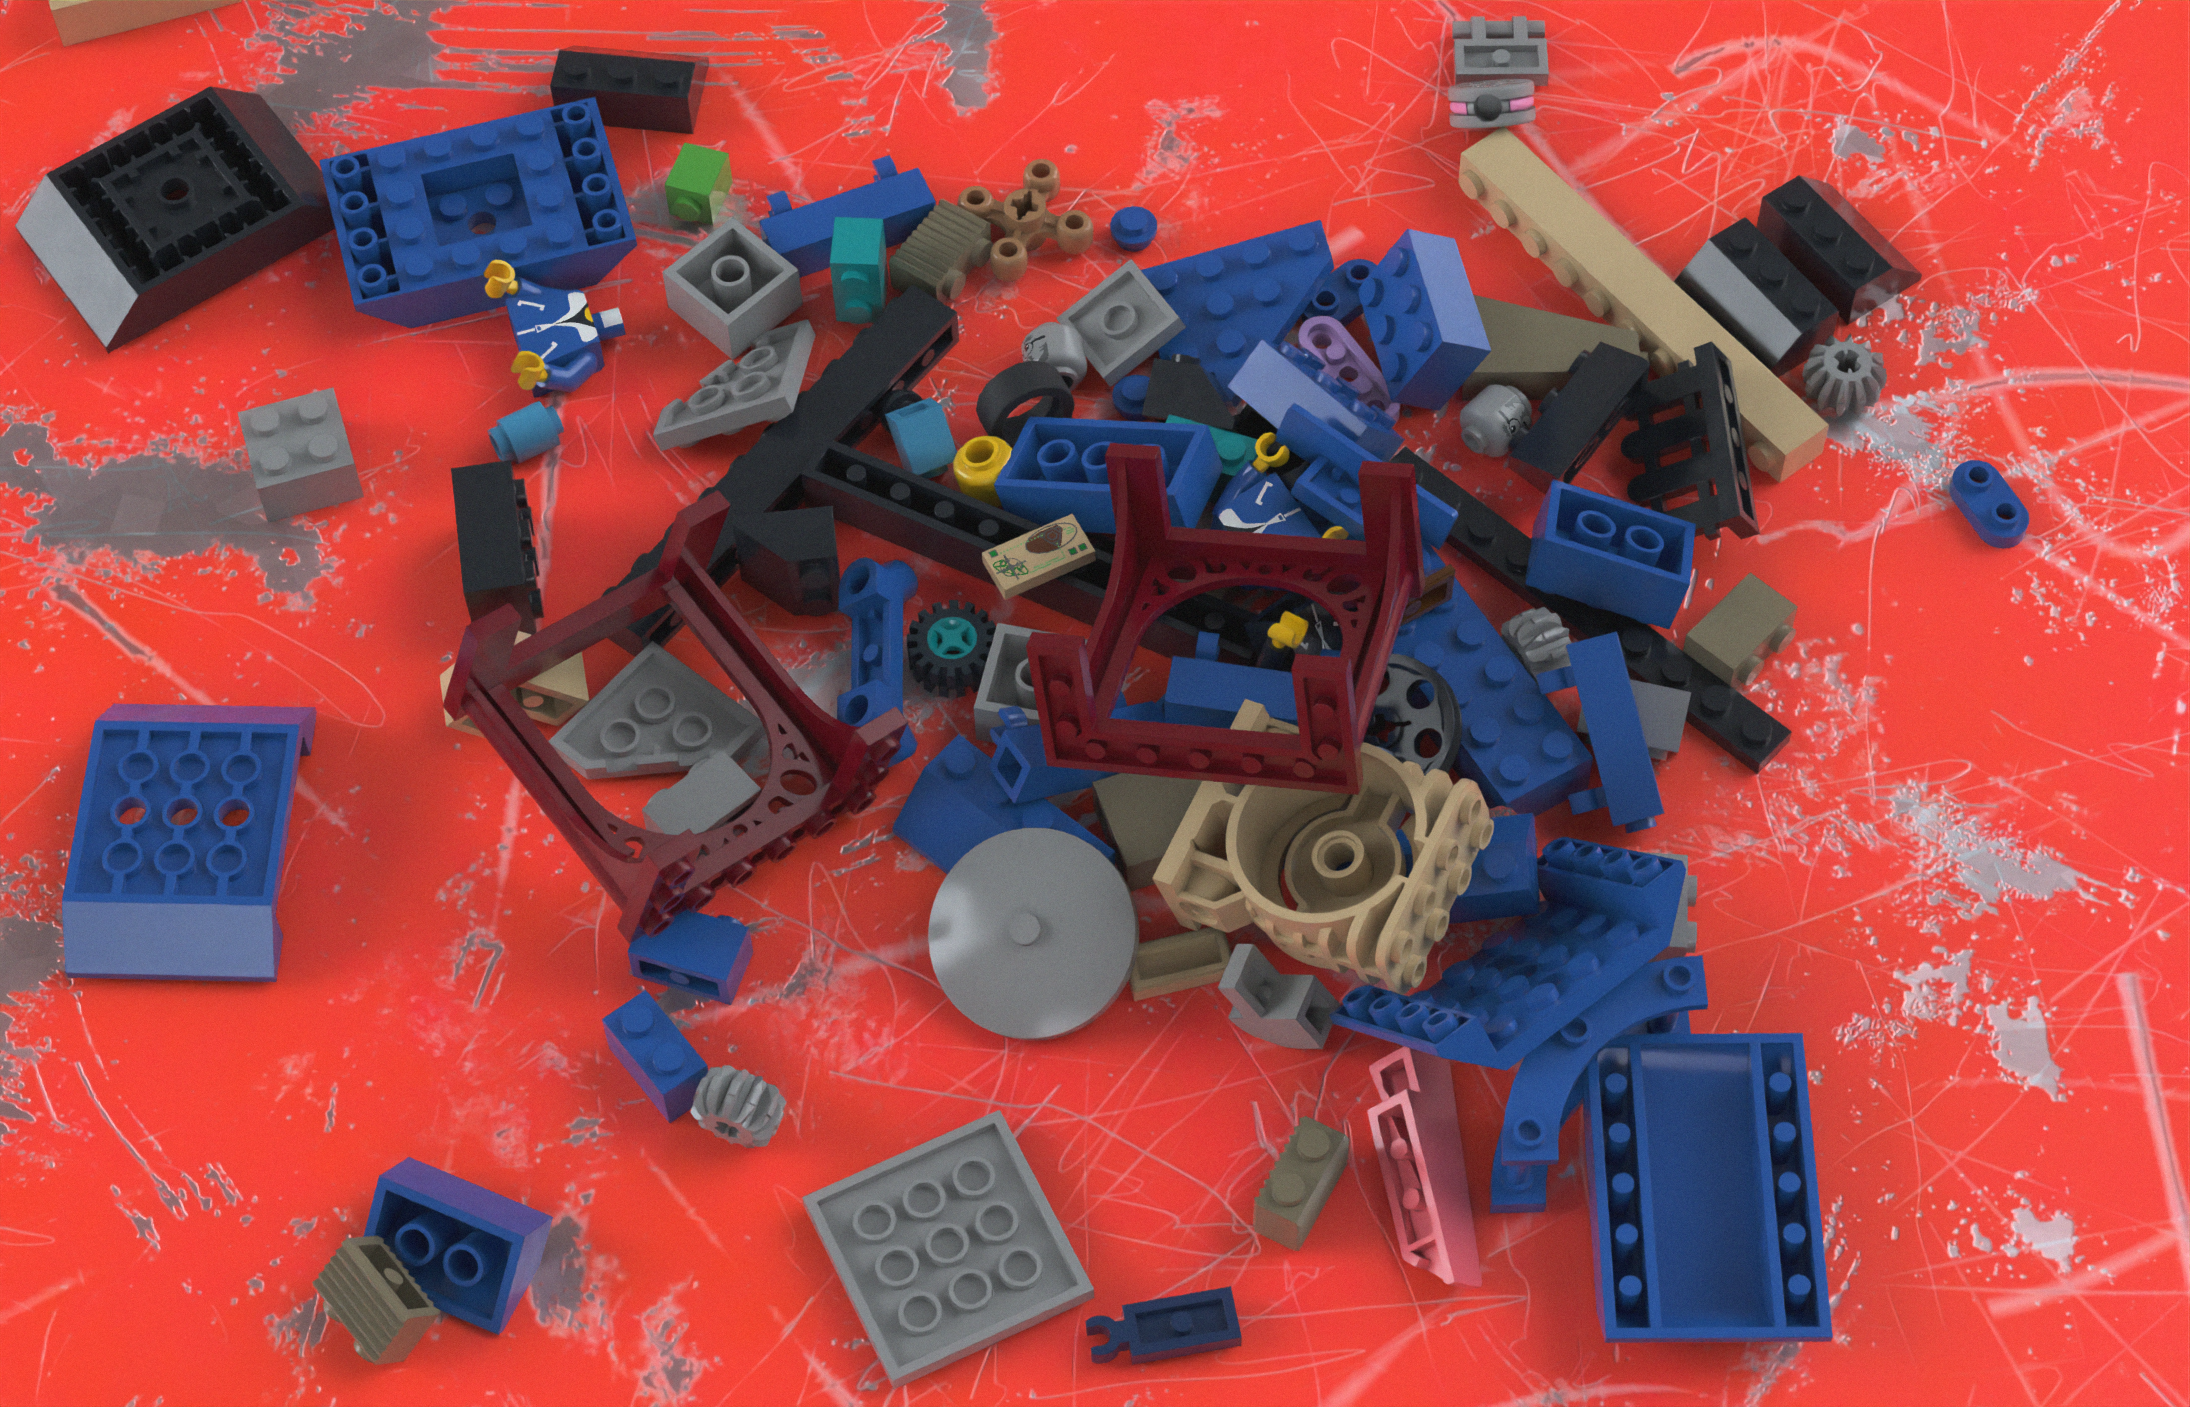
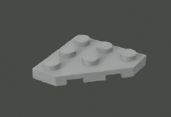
[653,319,816,451]
[548,641,766,780]

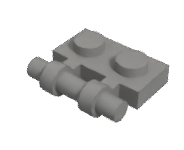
[1452,16,1549,86]

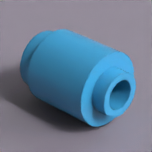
[487,401,564,464]

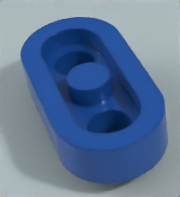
[1301,259,1377,327]
[1949,460,2030,549]

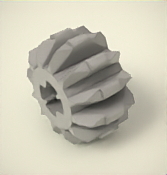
[1802,333,1887,418]
[1501,607,1572,686]
[690,1065,787,1148]

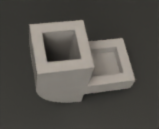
[1218,944,1340,1049]

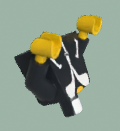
[1244,591,1353,673]

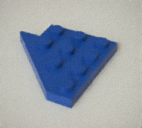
[1141,220,1334,408]

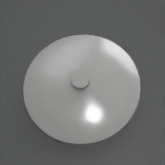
[928,828,1139,1041]

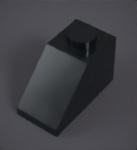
[1142,354,1250,437]

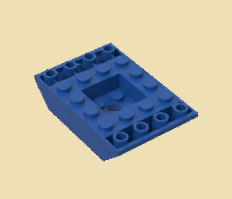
[319,97,637,329]

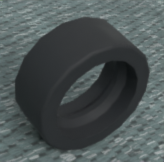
[976,360,1075,449]

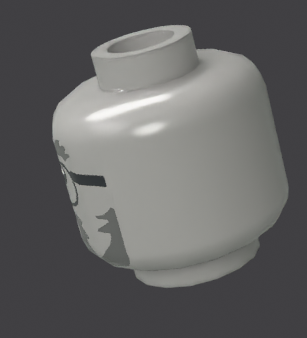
[1021,322,1087,392]
[1460,384,1532,457]

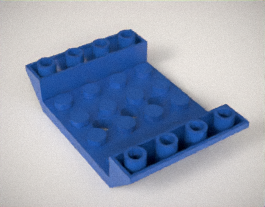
[62,703,317,982]
[1329,837,1686,1071]

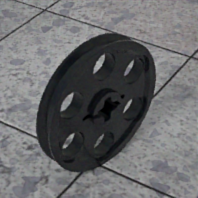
[1363,654,1462,776]

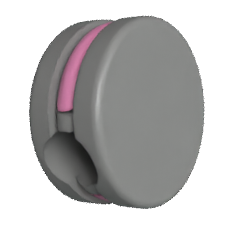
[1448,79,1536,129]

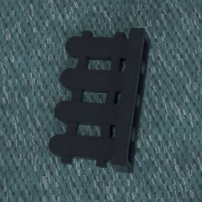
[1621,341,1760,541]

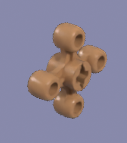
[957,159,1094,282]

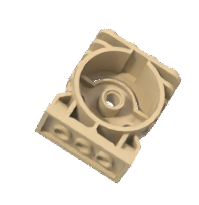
[1152,699,1494,995]

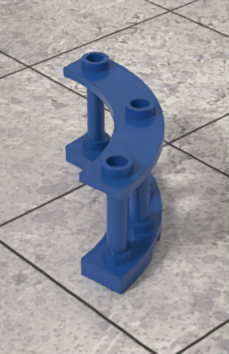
[1489,955,1708,1213]

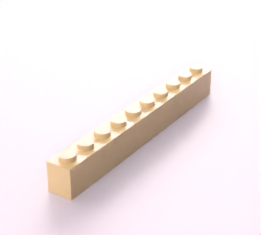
[1458,126,1829,483]

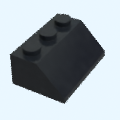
[550,45,709,134]
[1756,175,1922,325]
[1673,217,1839,378]
[1507,341,1651,495]

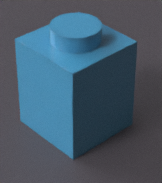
[885,398,957,479]

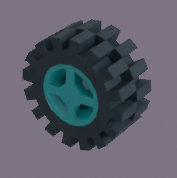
[907,600,996,698]

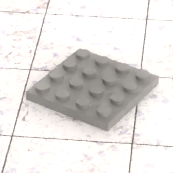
[802,1110,1095,1389]

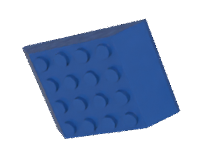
[1583,1033,1833,1343]

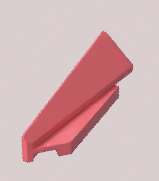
[1367,1046,1482,1290]

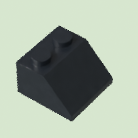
[732,506,841,617]

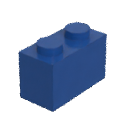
[627,909,754,1005]
[602,990,709,1123]

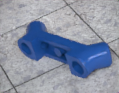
[837,557,918,768]

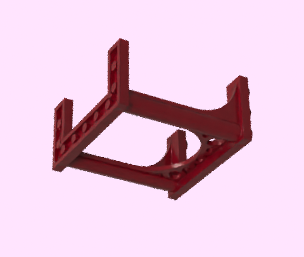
[1026,443,1425,795]
[443,490,909,944]

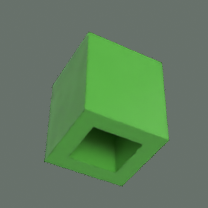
[665,143,733,225]

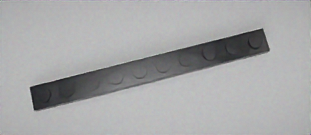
[1389,446,1792,774]

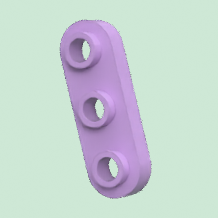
[1298,316,1400,427]

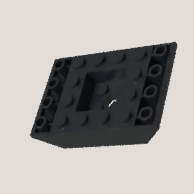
[15,86,335,354]

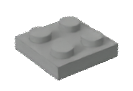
[1056,259,1186,387]

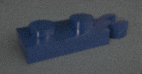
[1085,1286,1242,1365]

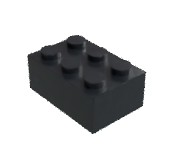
[451,460,545,635]

